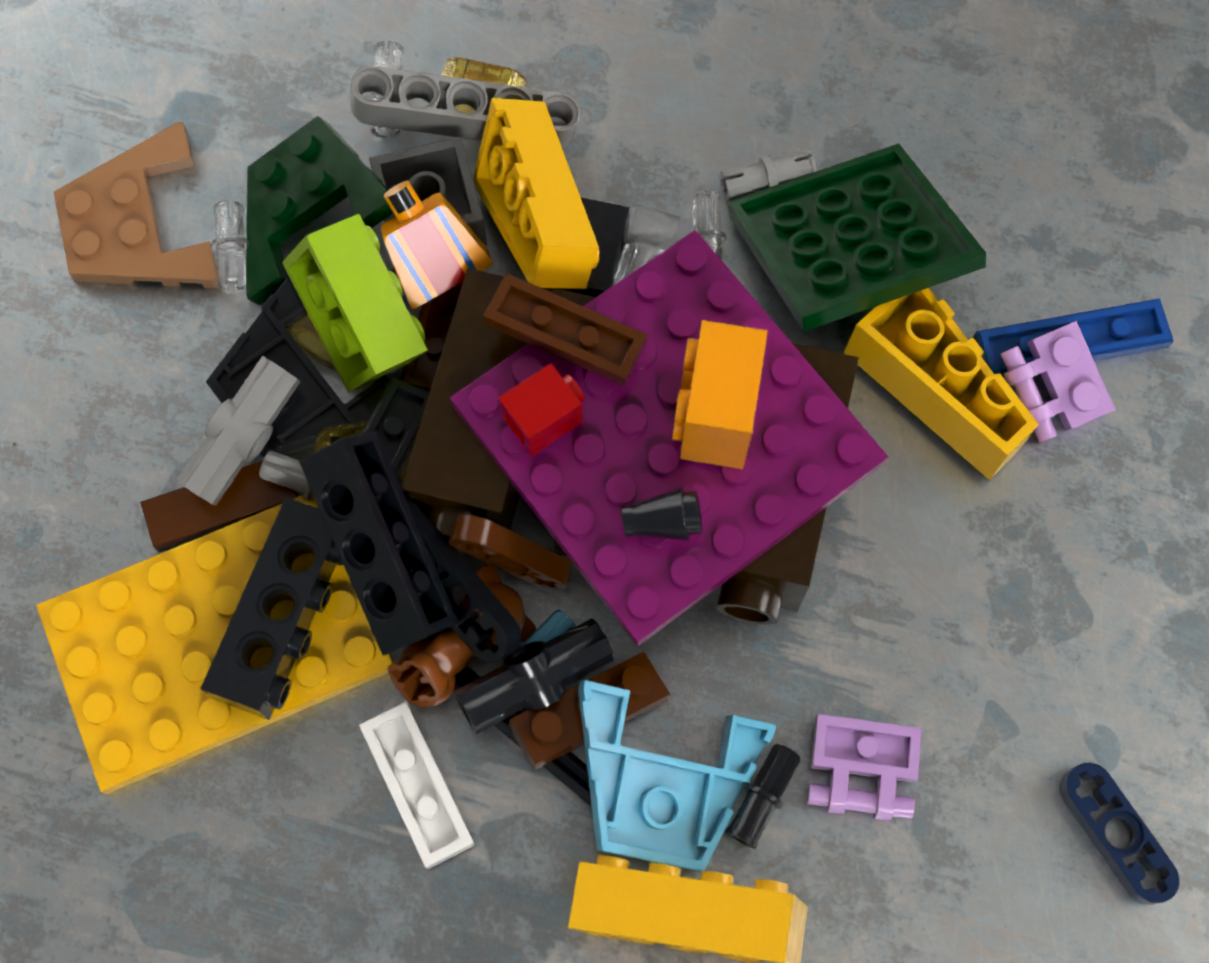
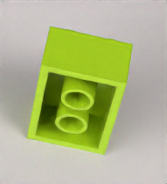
[282,214,428,393]

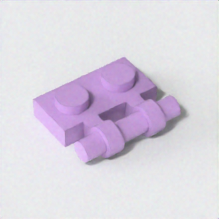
[1000,321,1115,443]
[807,714,922,821]

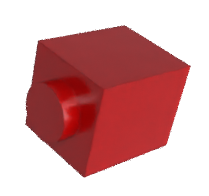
[498,363,585,457]

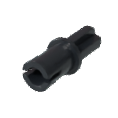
[726,744,800,849]

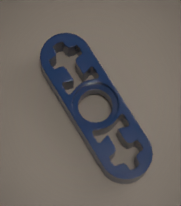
[1060,763,1180,905]

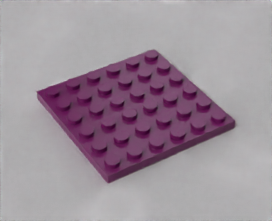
[450,230,889,647]

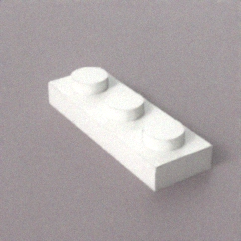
[359,702,475,869]

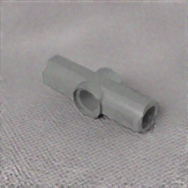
[177,356,300,506]

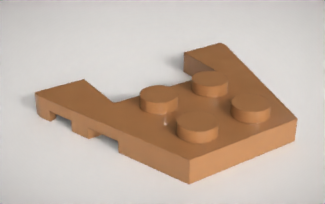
[53,122,222,288]

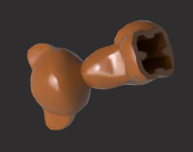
[388,564,536,708]

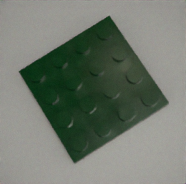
[728,143,986,332]

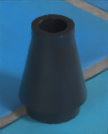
[621,487,703,541]

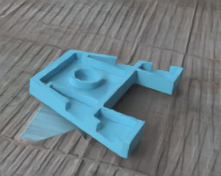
[578,680,776,872]

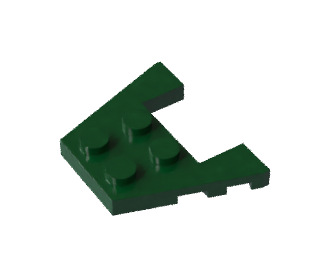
[246,116,393,305]

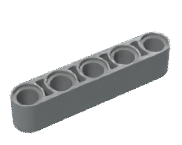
[350,66,581,149]

